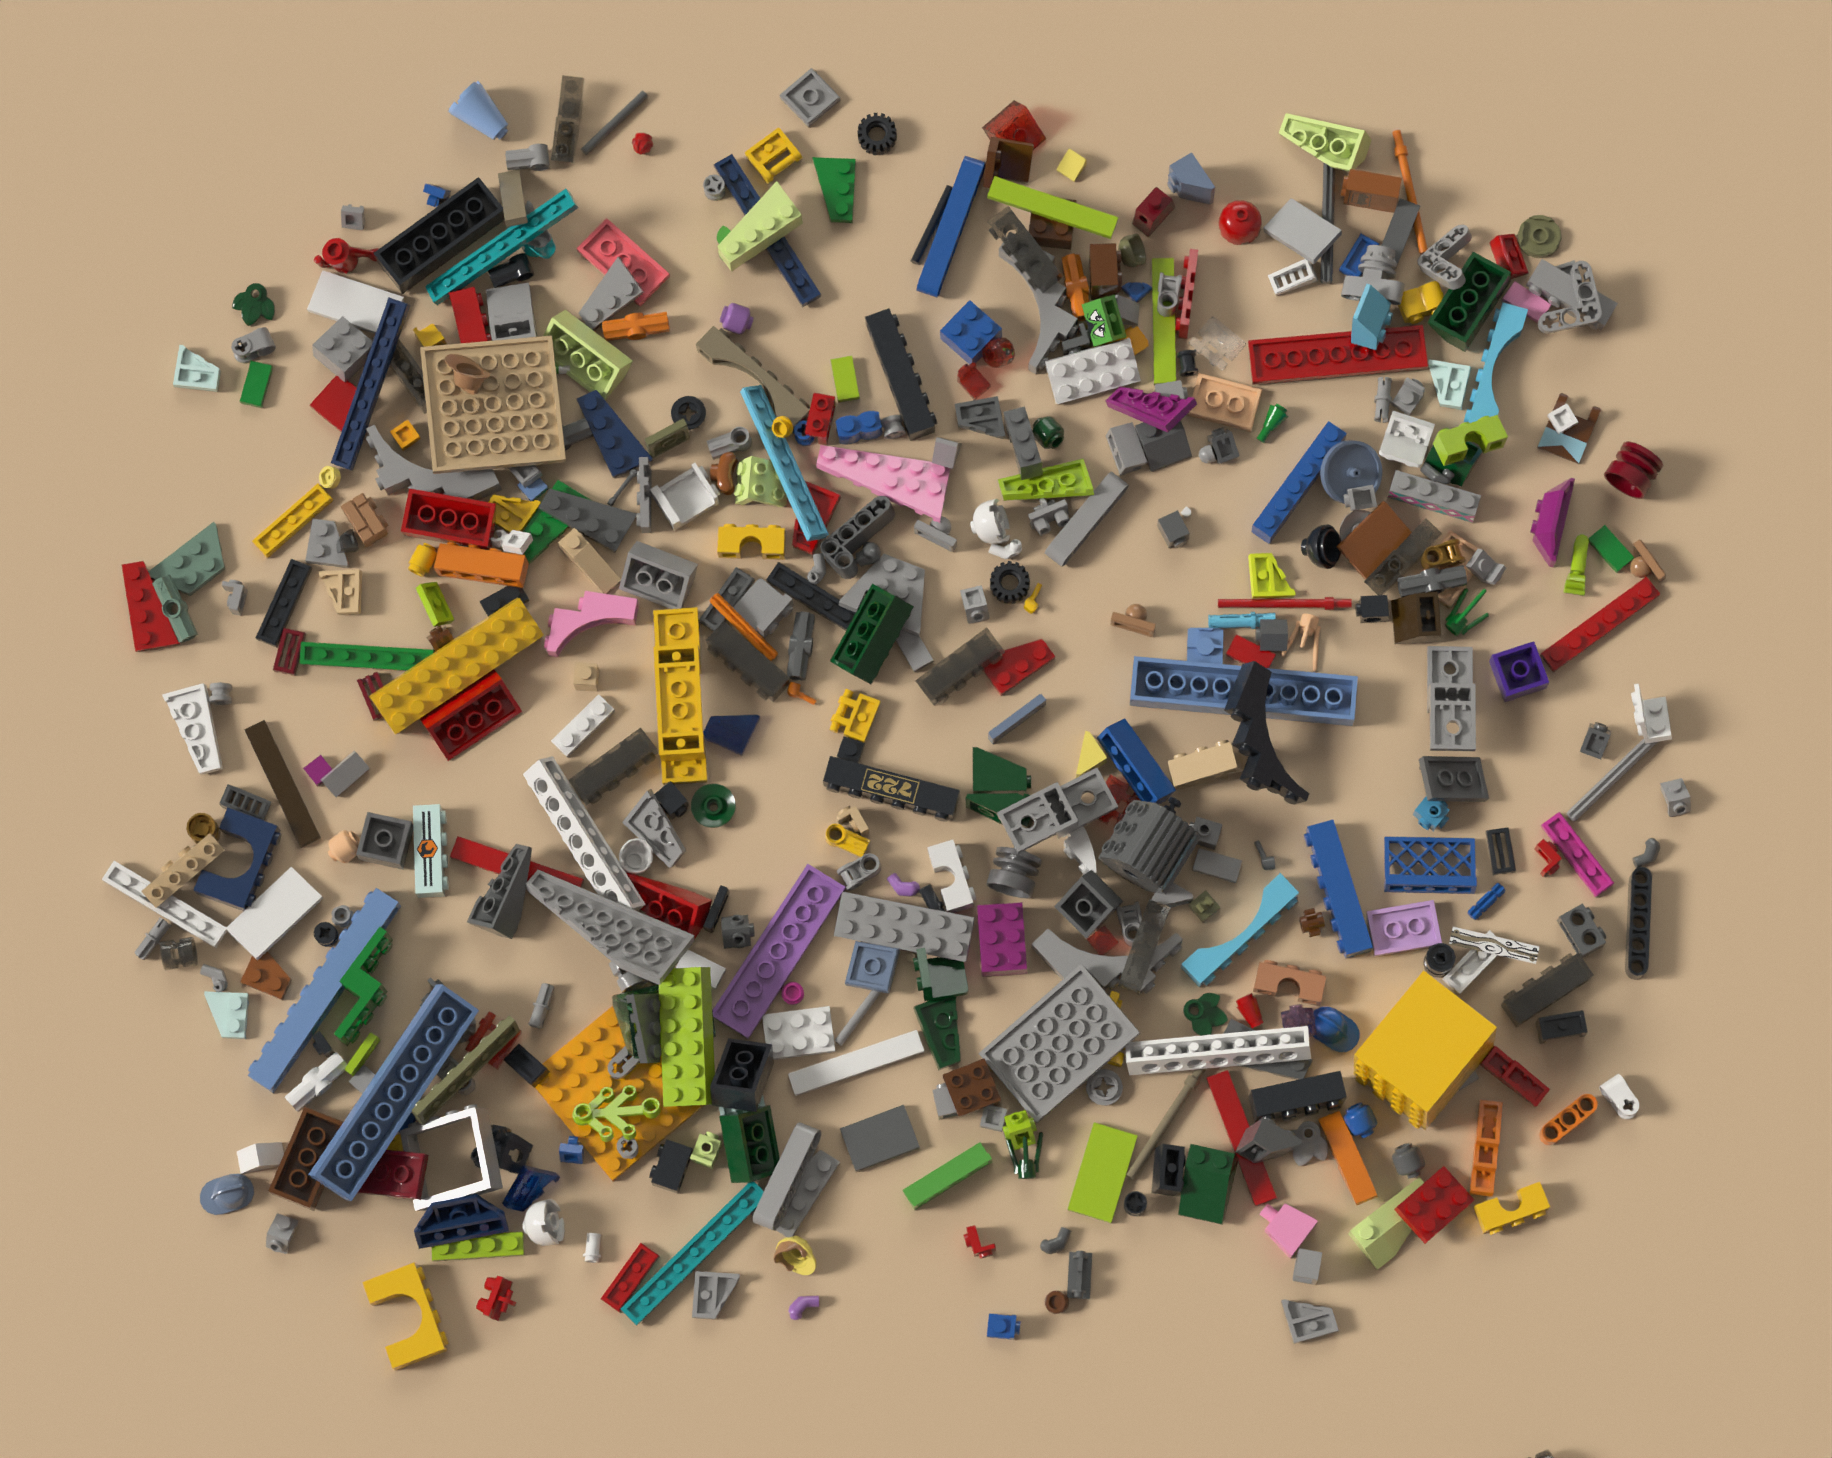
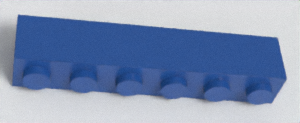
[1251,421,1347,544]
[1304,820,1373,959]

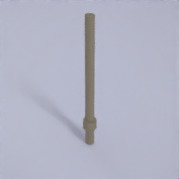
[1126,1069,1206,1180]

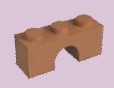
[1253,960,1326,1006]

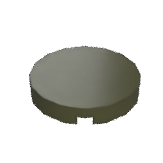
[1517,215,1562,258]

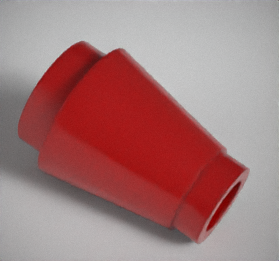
[1236,993,1264,1028]

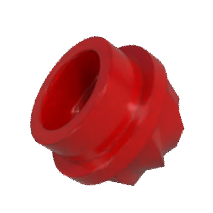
[632,133,654,155]

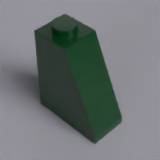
[973,747,1031,795]

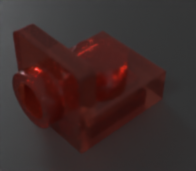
[957,362,991,400]

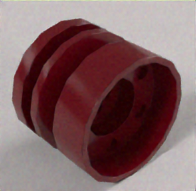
[1604,441,1664,499]

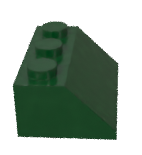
[719,1105,780,1183]

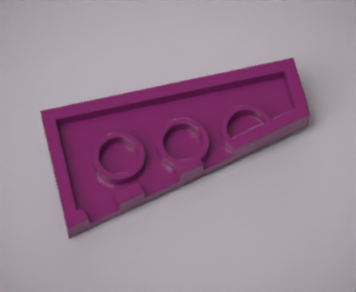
[1106,387,1197,432]

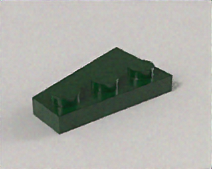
[913,997,961,1071]

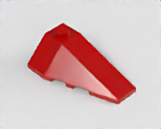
[626,872,712,940]

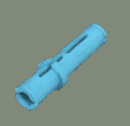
[1208,612,1276,629]

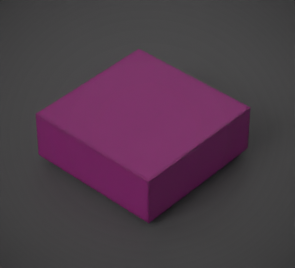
[303,755,332,787]

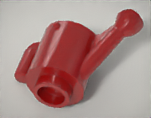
[314,238,378,274]

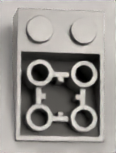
[486,283,537,341]

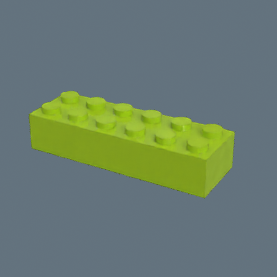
[659,967,715,1107]

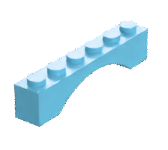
[1463,303,1528,423]
[1181,873,1299,987]

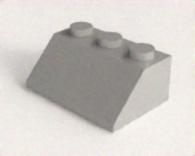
[619,541,698,609]

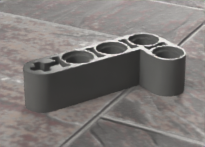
[820,496,895,579]

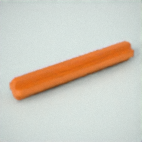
[710,593,778,662]

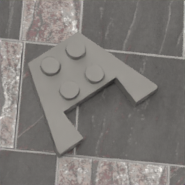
[839,554,925,637]

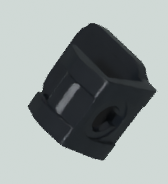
[471,1124,533,1175]

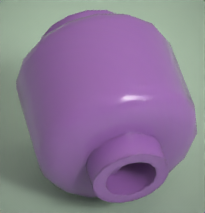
[720,303,754,334]

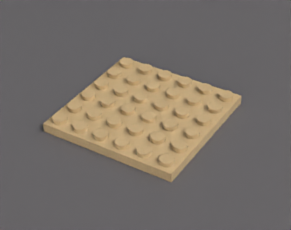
[420,336,566,474]

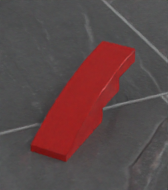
[1480,1046,1550,1107]

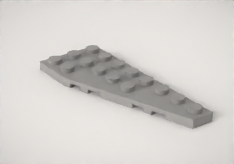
[526,870,694,985]

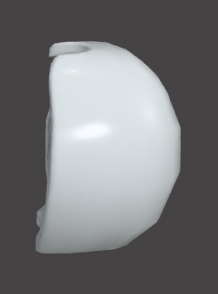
[619,838,653,875]

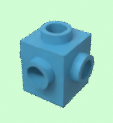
[1413,796,1450,832]

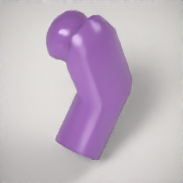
[887,873,920,897]
[788,1295,819,1320]

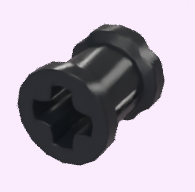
[1177,350,1199,377]

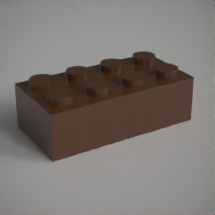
[268,1107,343,1211]

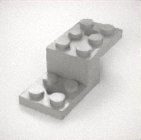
[1427,646,1476,751]
[997,768,1118,853]

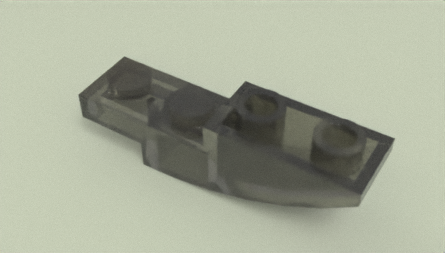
[551,75,585,163]
[1364,518,1442,595]

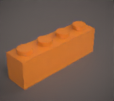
[434,542,529,588]

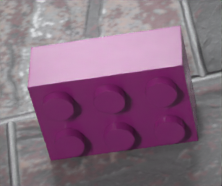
[977,902,1027,977]

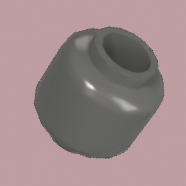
[1392,1143,1425,1179]

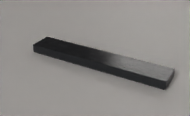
[766,562,856,631]

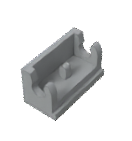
[1106,422,1147,476]

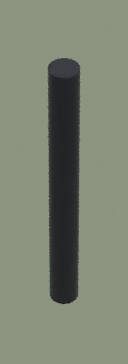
[911,185,953,265]

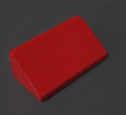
[1489,234,1529,279]

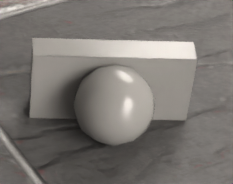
[914,516,957,552]

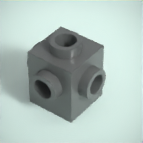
[721,915,755,949]

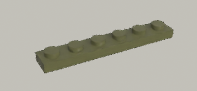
[412,1016,520,1125]

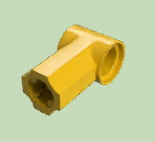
[825,823,870,857]

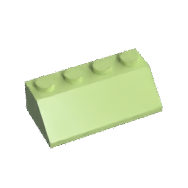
[543,310,633,400]

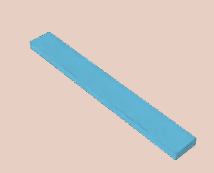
[740,385,829,541]

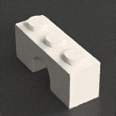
[927,840,976,913]

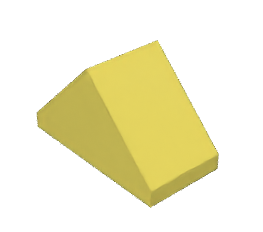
[1076,731,1107,778]

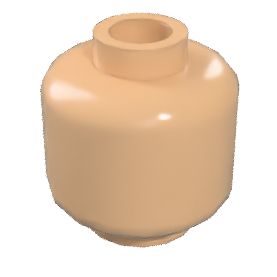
[328,830,360,863]

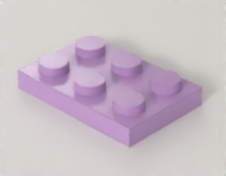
[1366,900,1442,957]

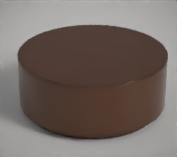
[1045,1290,1069,1314]

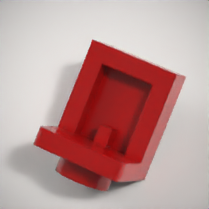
[1535,839,1562,877]
[963,1225,996,1259]

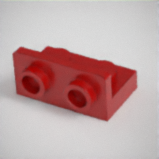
[805,393,836,445]

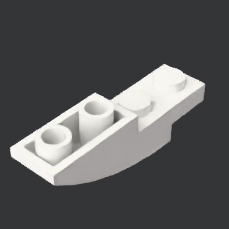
[1063,826,1097,875]

